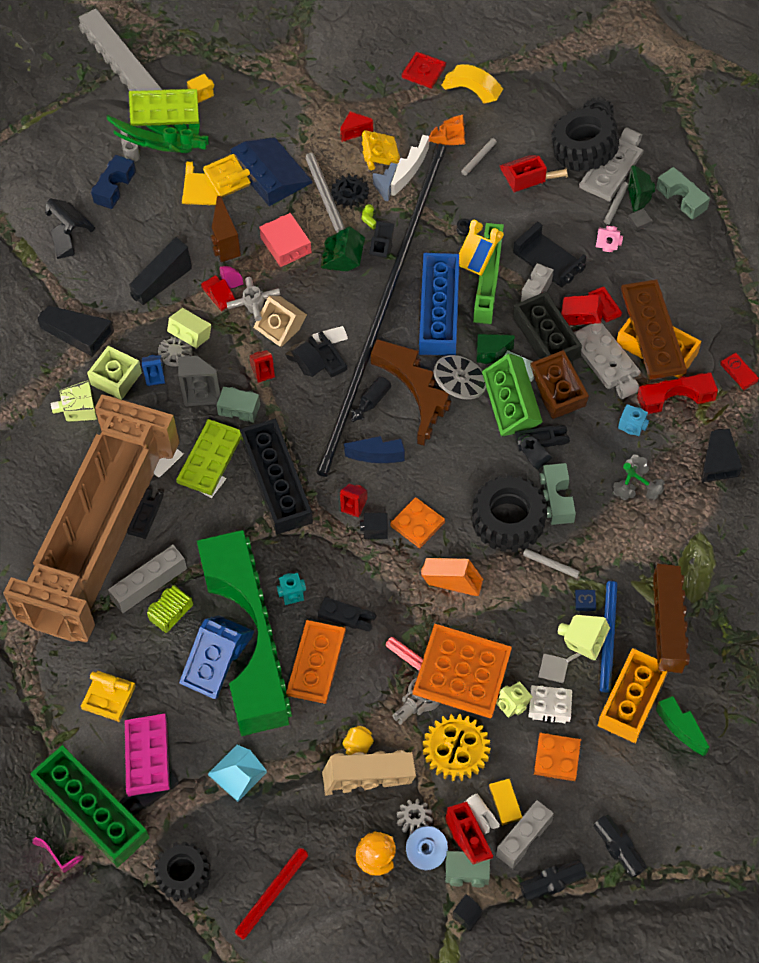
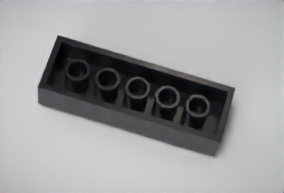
[240,418,313,535]

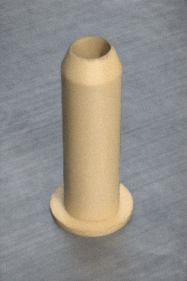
[546,167,567,179]

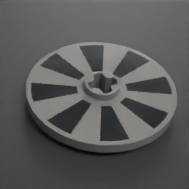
[433,355,486,399]

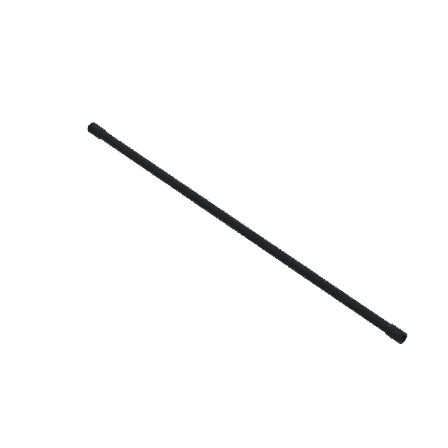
[317,144,446,477]

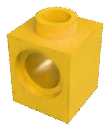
[187,74,215,103]

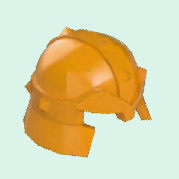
[355,831,396,876]

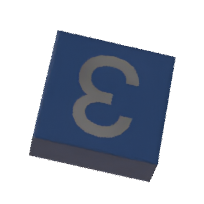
[575,590,596,611]

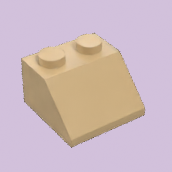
[253,296,307,347]

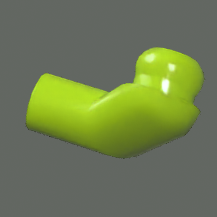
[361,204,377,229]

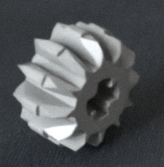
[397,799,433,835]

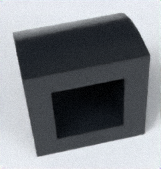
[452,894,483,931]

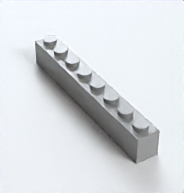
[79,9,162,91]

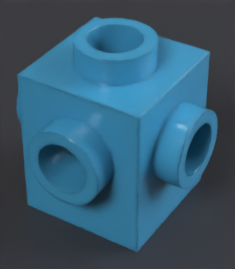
[618,404,649,436]

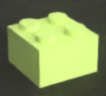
[87,346,142,400]

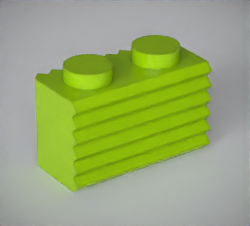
[147,585,193,633]

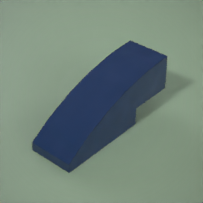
[344,436,405,463]

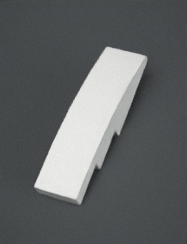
[391,135,429,196]

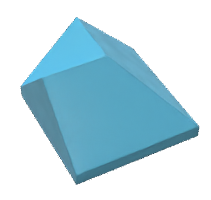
[208,745,267,802]

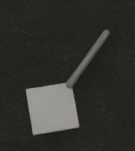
[538,653,582,683]

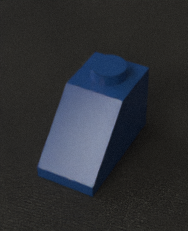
[142,355,165,386]

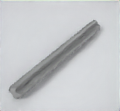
[306,152,345,233]

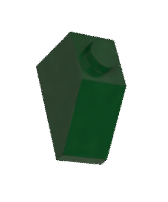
[477,334,515,364]

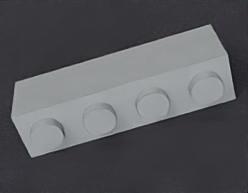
[108,545,187,614]

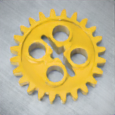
[423,714,490,781]

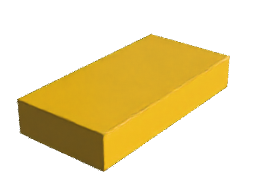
[489,779,522,825]

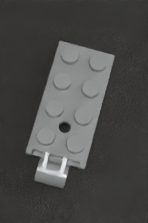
[579,127,643,202]
[574,322,641,399]

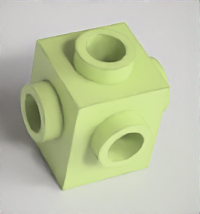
[496,682,533,718]

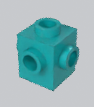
[276,573,306,605]

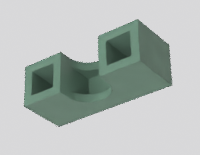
[656,167,710,220]
[540,463,576,525]

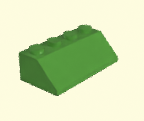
[482,353,543,436]

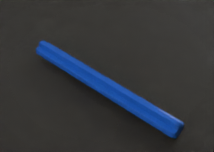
[600,581,617,693]

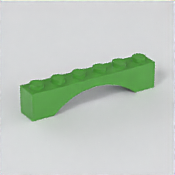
[474,223,504,324]

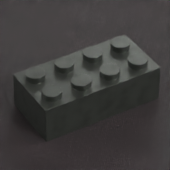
[513,292,582,362]

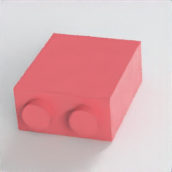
[259,213,311,267]

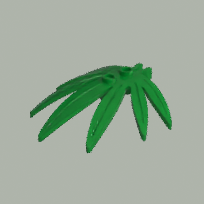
[107,114,209,153]

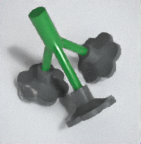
[613,454,665,500]

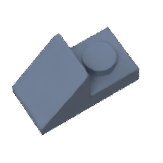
[373,163,397,201]

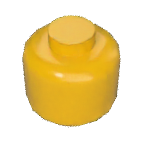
[343,726,373,755]

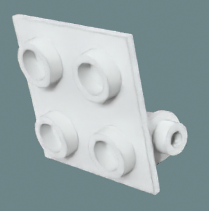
[529,685,572,724]

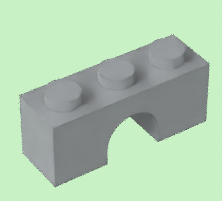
[496,800,554,869]

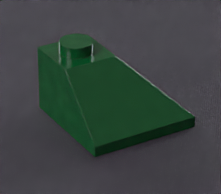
[628,165,655,213]

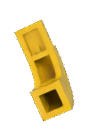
[442,65,503,104]

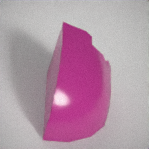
[220,266,243,289]

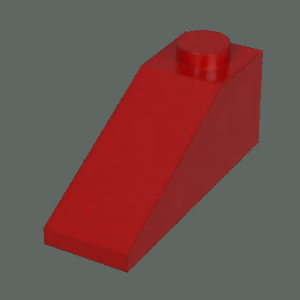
[445,801,493,865]

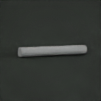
[461,138,497,176]
[604,182,628,224]
[523,549,580,578]

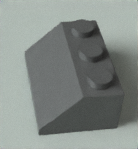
[178,355,221,406]

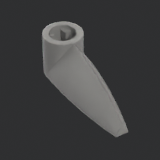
[121,131,140,162]

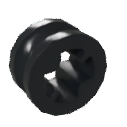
[456,219,471,236]

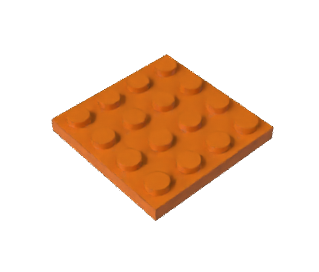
[412,624,512,719]

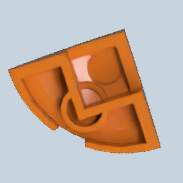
[429,115,465,145]

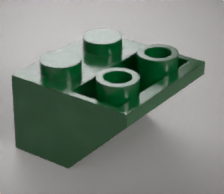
[321,226,365,272]

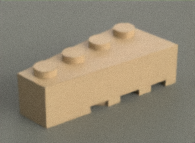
[322,750,416,796]

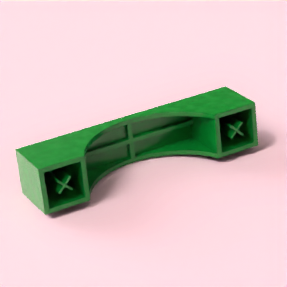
[197,530,292,737]

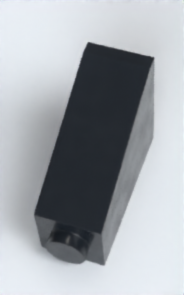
[701,428,742,483]

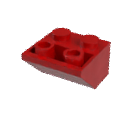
[500,155,547,192]

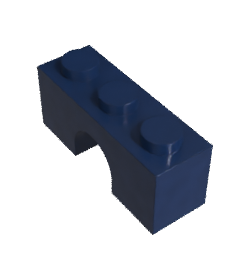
[91,155,136,209]

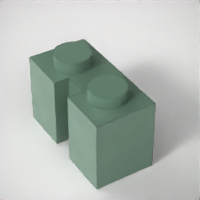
[217,387,260,423]
[445,851,490,887]

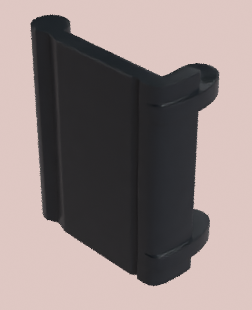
[45,198,95,235]

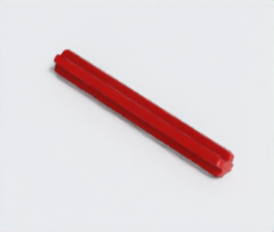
[235,848,308,939]

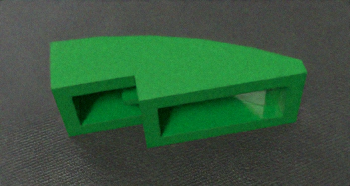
[656,696,709,756]

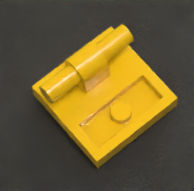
[362,130,400,170]
[203,154,251,198]
[81,670,136,722]

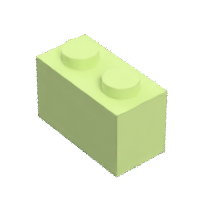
[167,308,212,348]

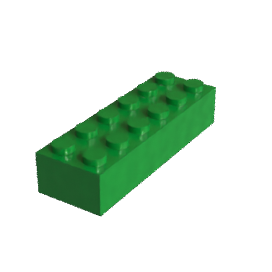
[30,745,150,867]

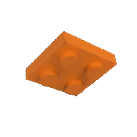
[390,497,445,548]
[534,733,581,781]

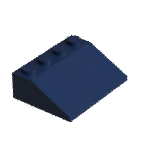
[230,137,312,206]

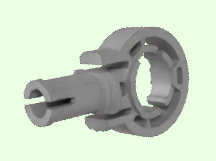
[393,678,440,724]

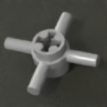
[226,277,280,321]

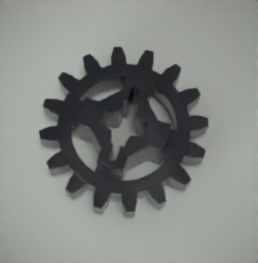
[331,174,369,209]

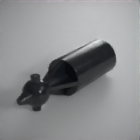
[351,376,392,422]

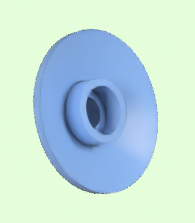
[406,826,448,870]

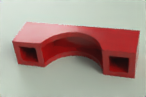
[637,372,718,414]

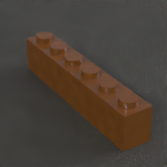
[653,563,690,673]

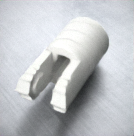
[465,794,500,834]

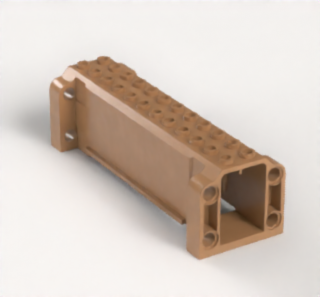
[3,394,179,642]

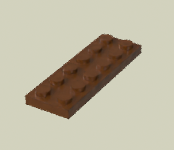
[621,279,687,380]

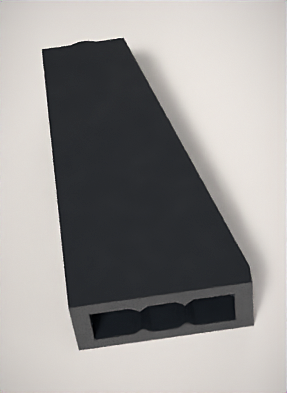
[129,237,192,305]
[37,305,114,357]

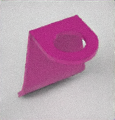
[32,837,84,873]

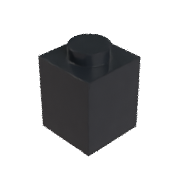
[360,513,388,539]

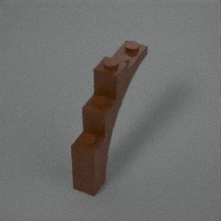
[371,340,452,446]

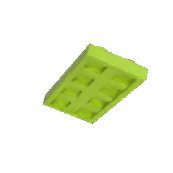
[129,89,199,126]
[176,419,241,496]

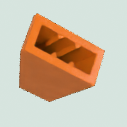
[421,558,483,596]

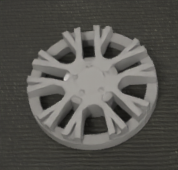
[158,336,193,367]

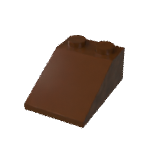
[210,195,241,262]
[530,350,589,419]

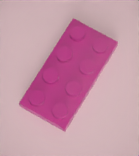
[125,714,170,796]

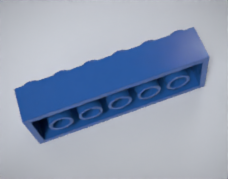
[419,253,459,356]

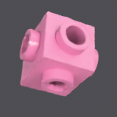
[596,226,623,252]

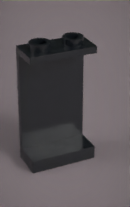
[513,221,586,288]

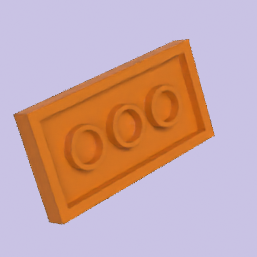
[286,620,346,704]

